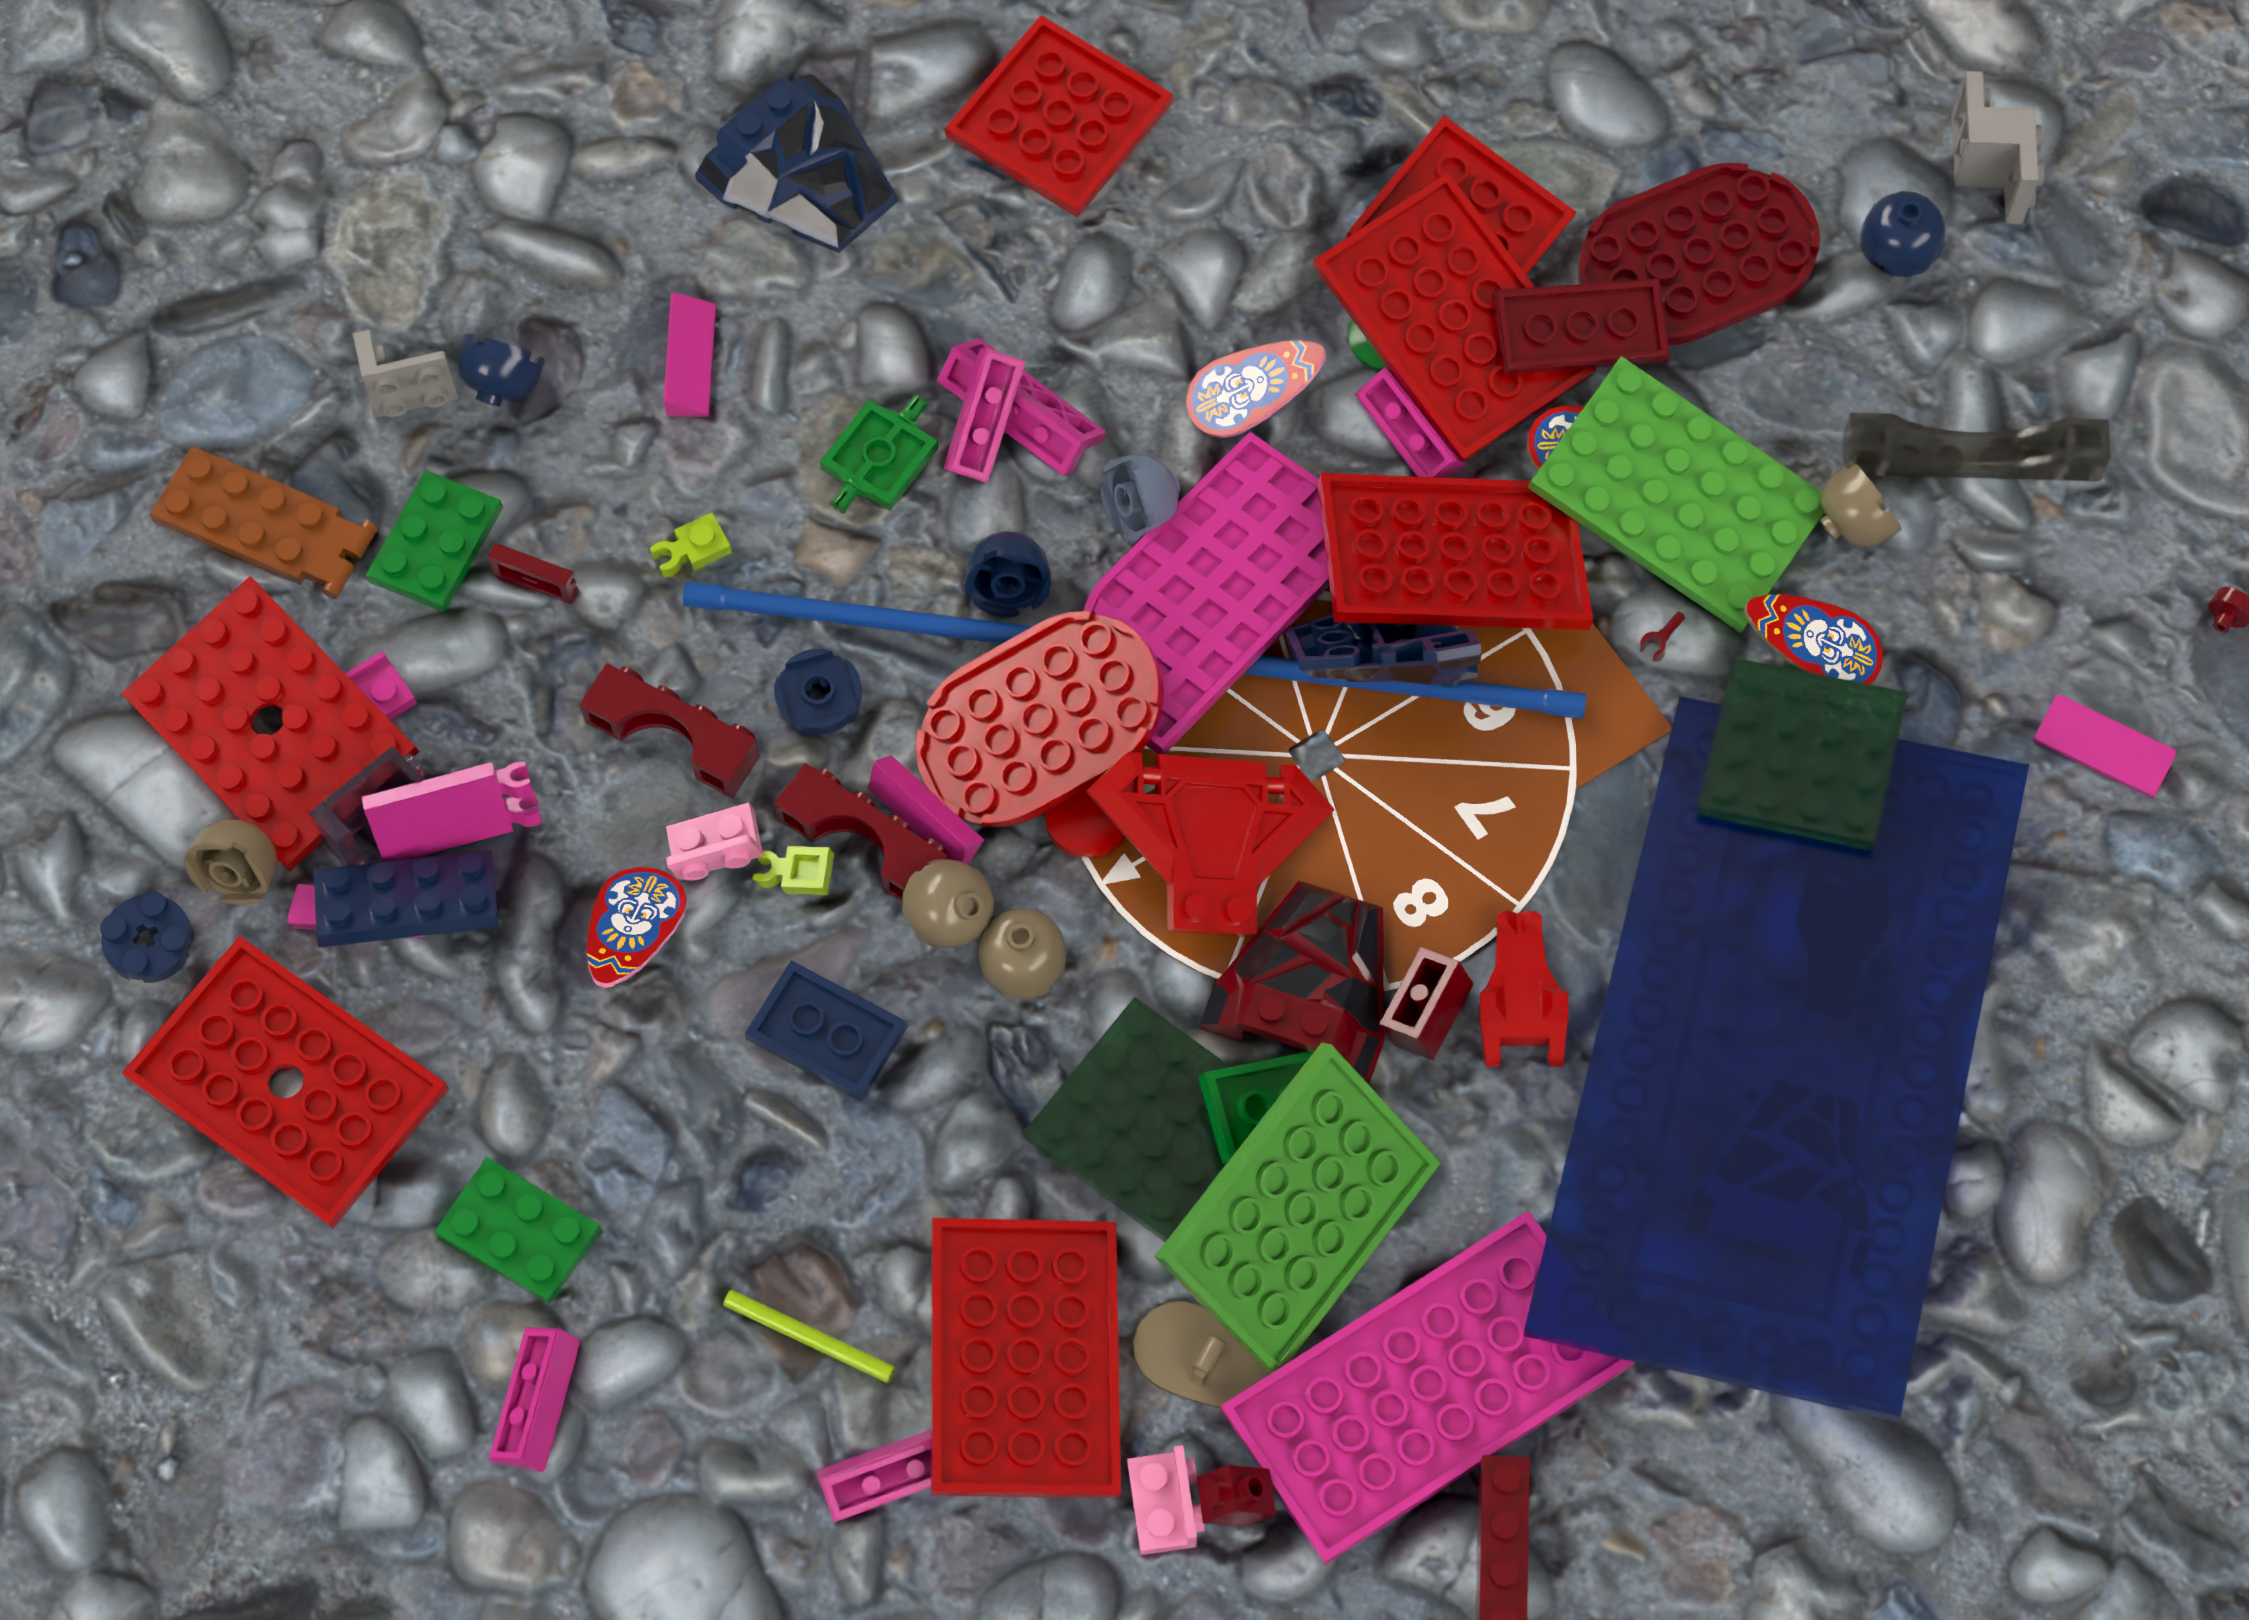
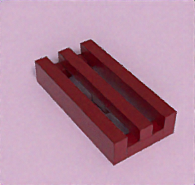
[488,543,578,604]

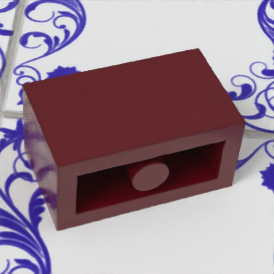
[1380,947,1474,1061]

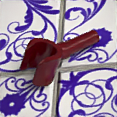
[1640,611,1685,662]

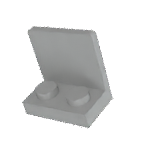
[352,330,458,418]

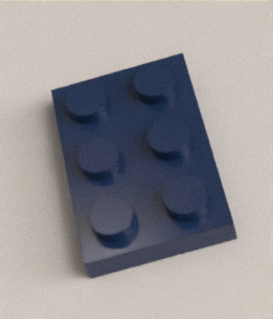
[745,960,908,1102]

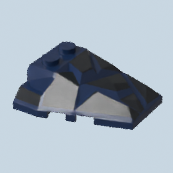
[695,74,898,253]
[1285,615,1482,687]

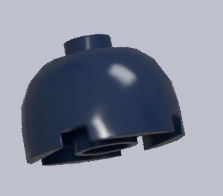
[1860,191,1945,277]
[457,334,545,407]
[965,531,1051,617]

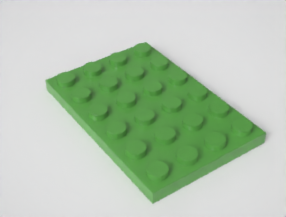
[1527,356,1824,633]
[1154,1043,1441,1374]

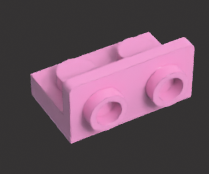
[666,802,763,881]
[1127,1445,1205,1555]

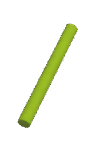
[723,1289,896,1383]

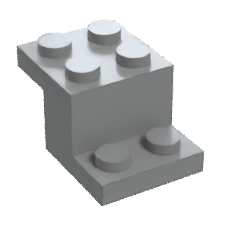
[1951,71,2045,224]

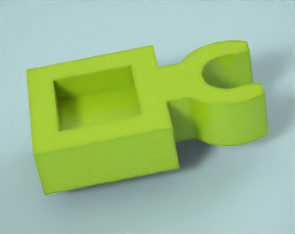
[650,512,732,578]
[752,846,834,895]

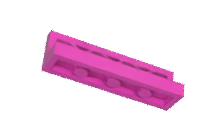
[937,338,1107,476]

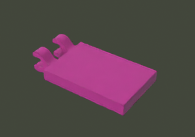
[361,762,543,862]

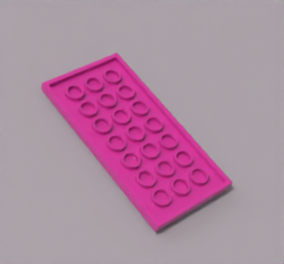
[1220,1210,1636,1566]

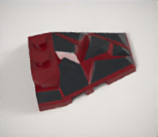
[1199,880,1384,1084]

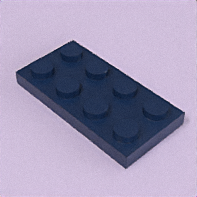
[313,850,499,947]

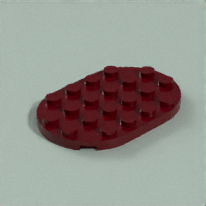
[1578,163,1820,346]

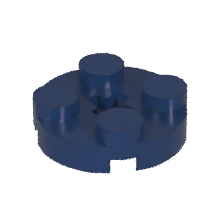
[774,649,862,735]
[100,892,194,983]

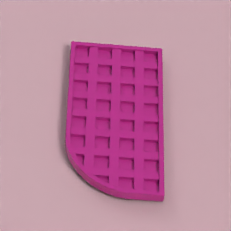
[1083,432,1330,755]

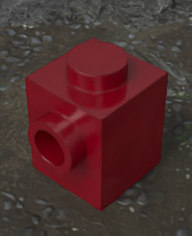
[1197,1465,1276,1527]

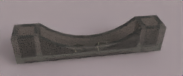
[1843,412,2111,482]

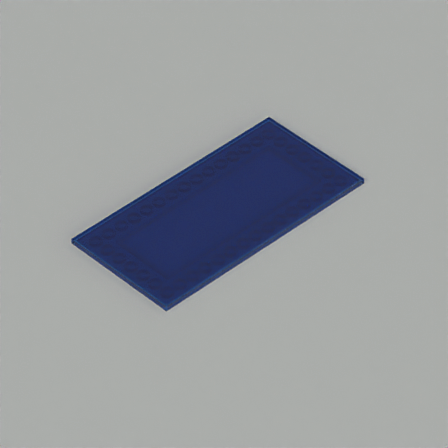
[1524,696,2029,1422]

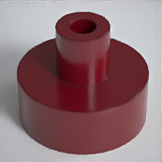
[2208,587,2249,633]

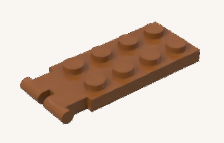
[150,446,378,599]

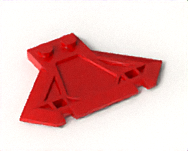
[1085,752,1335,938]

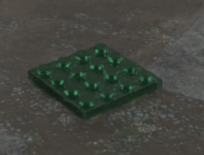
[1697,658,1908,851]
[1023,997,1231,1242]

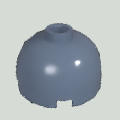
[1101,454,1180,542]

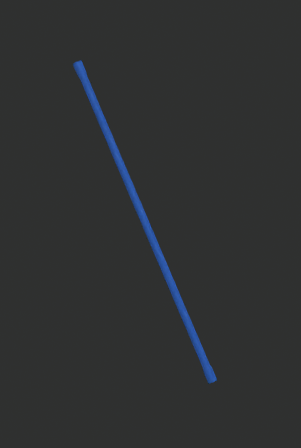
[683,581,1586,719]

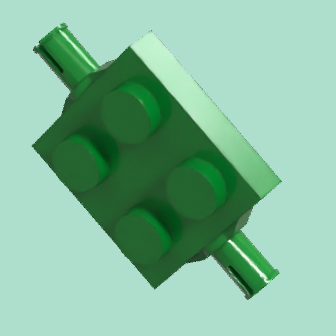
[820,395,939,514]

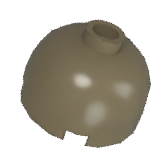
[1819,461,1902,548]
[184,819,278,906]
[902,859,994,948]
[978,907,1067,1000]

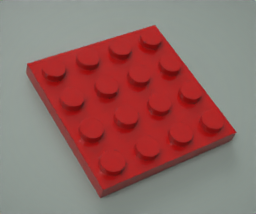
[945,15,1173,218]
[1346,116,1576,276]

